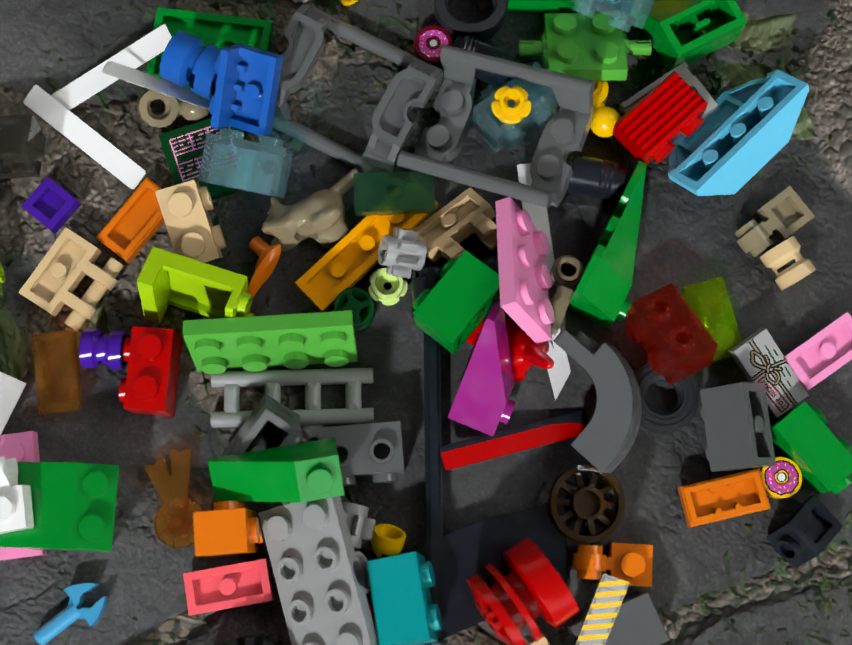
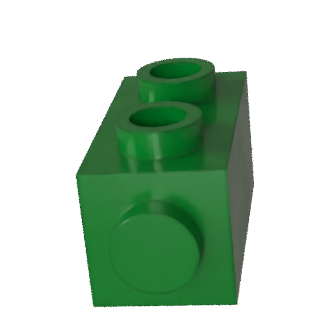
[770,401,852,494]

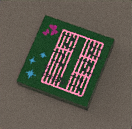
[159,118,259,201]

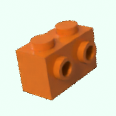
[193,501,265,557]

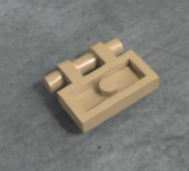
[18,227,124,332]

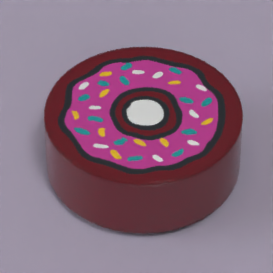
[414,25,453,66]

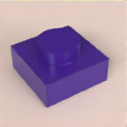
[21,176,81,234]

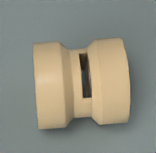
[760,236,816,291]

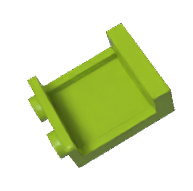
[136,246,254,324]

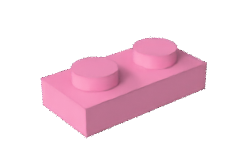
[784,312,852,391]

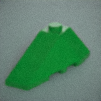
[567,160,647,329]

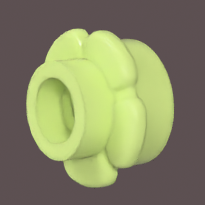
[368,268,408,306]

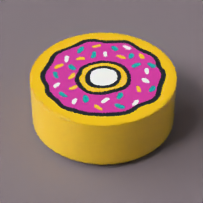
[760,457,802,499]

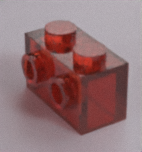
[625,283,718,385]

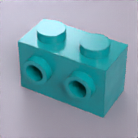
[366,551,442,645]

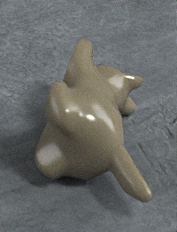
[262,168,359,251]

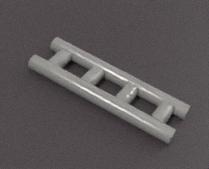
[210,368,374,428]

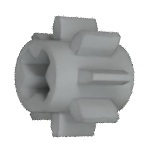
[378,227,427,278]
[342,502,375,550]

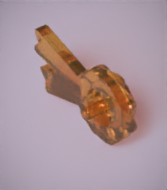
[145,448,202,549]

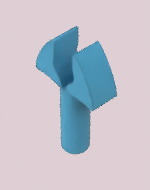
[34,583,109,645]

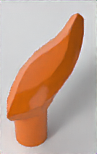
[248,236,281,298]

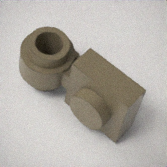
[735,186,815,258]
[549,255,584,335]

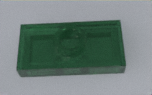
[353,171,435,216]

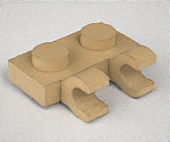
[413,187,497,263]

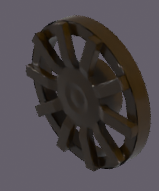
[548,465,625,543]

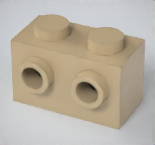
[155,179,226,263]

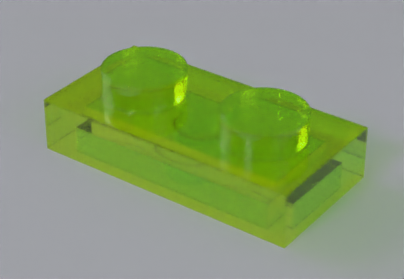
[681,276,742,365]

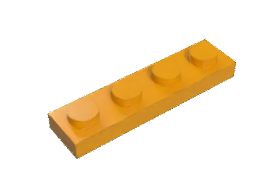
[295,176,438,312]

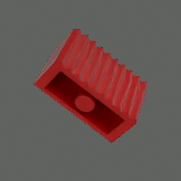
[612,71,707,166]

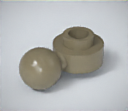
[137,89,210,128]

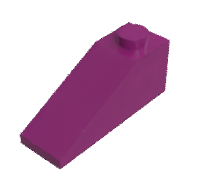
[447,299,516,436]

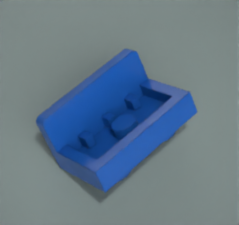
[209,44,283,137]

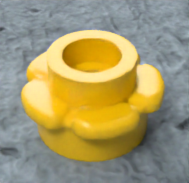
[491,86,532,124]

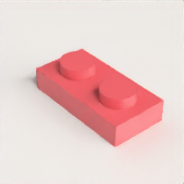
[183,558,274,616]

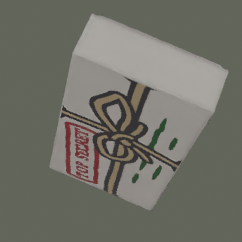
[729,328,809,418]

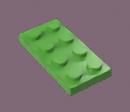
[183,310,358,374]

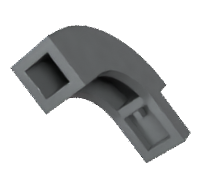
[553,328,642,473]

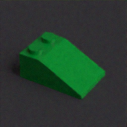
[0,462,119,553]

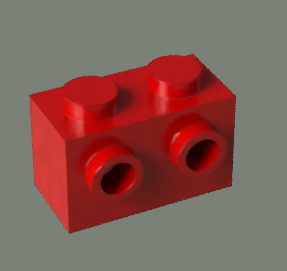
[119,326,183,417]

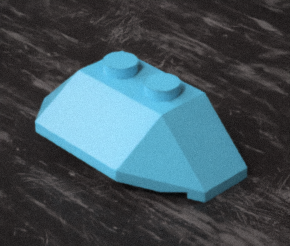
[668,69,809,196]

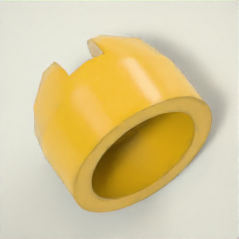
[371,524,406,558]

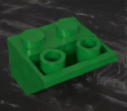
[632,0,748,72]

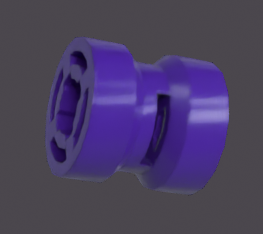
[79,327,130,370]

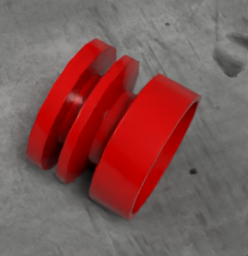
[467,537,579,645]

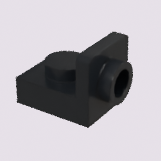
[767,495,843,568]

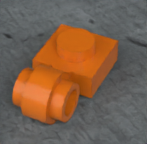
[573,542,653,587]

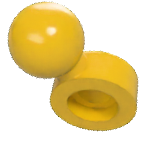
[590,81,621,138]

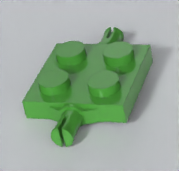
[518,13,652,81]

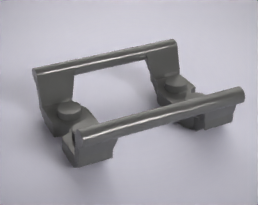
[272,4,444,185]
[397,45,595,208]

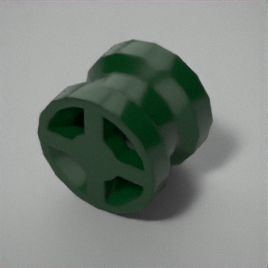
[333,287,375,333]

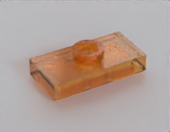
[32,329,83,416]

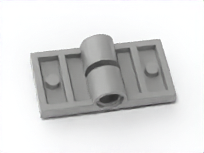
[258,496,379,645]

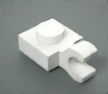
[0,456,35,534]

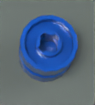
[160,30,222,100]

